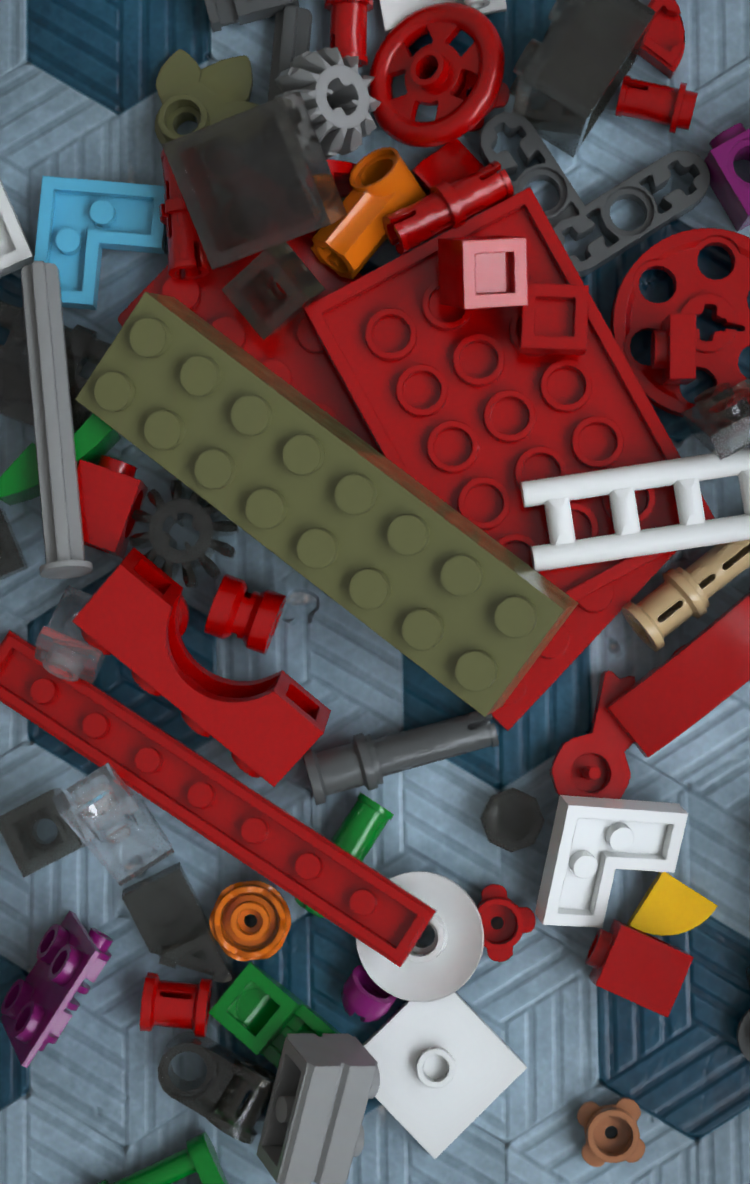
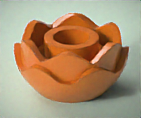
[209,880,291,961]

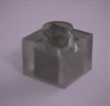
[222,240,325,340]
[0,788,90,878]

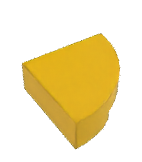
[627,872,718,936]

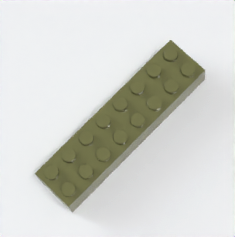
[75,292,578,717]

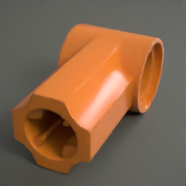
[311,147,427,279]

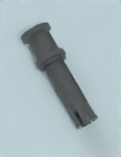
[302,711,499,805]

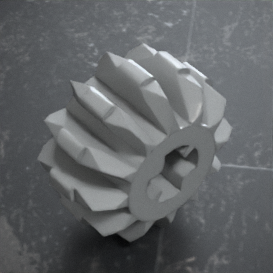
[269,47,382,159]

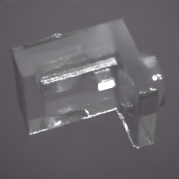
[34,585,107,684]

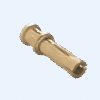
[621,540,750,652]

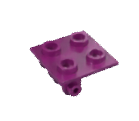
[0,911,113,1068]

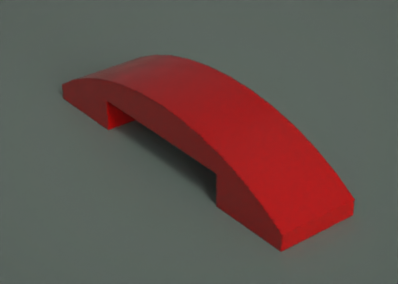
[606,588,750,758]

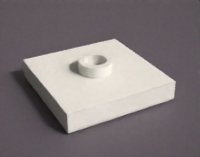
[362,992,527,1159]

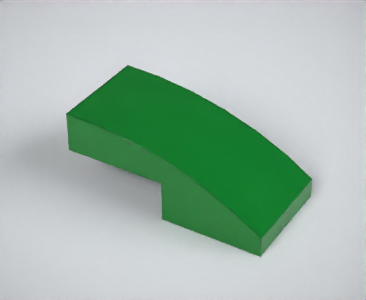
[0,414,121,506]
[208,962,341,1068]

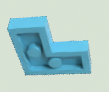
[34,176,167,310]

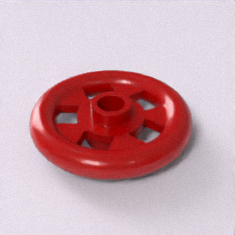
[368,2,505,148]

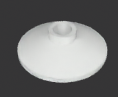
[356,871,484,1002]

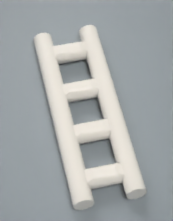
[520,447,750,572]

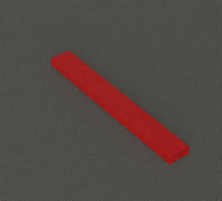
[0,630,437,967]

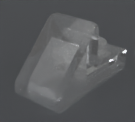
[53,762,174,886]

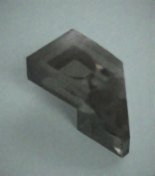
[122,862,233,984]

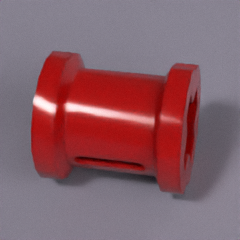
[140,972,212,1038]

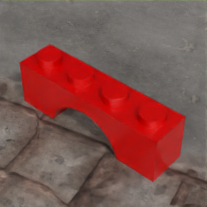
[72,547,331,787]

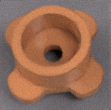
[577,1097,645,1167]

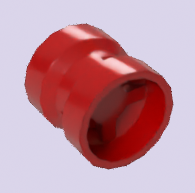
[204,574,287,655]

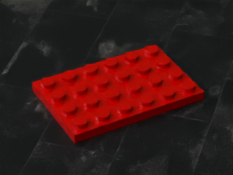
[304,187,715,601]

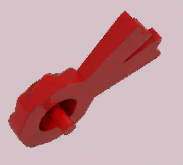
[549,670,635,799]

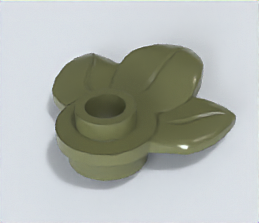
[154,49,271,157]

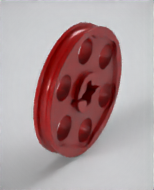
[610,228,750,420]

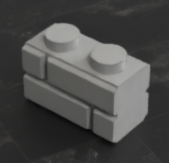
[256,1033,380,1184]

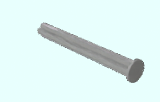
[21,261,93,579]

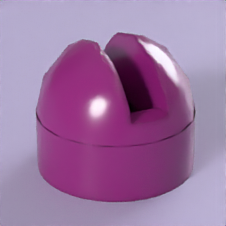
[341,965,397,1023]

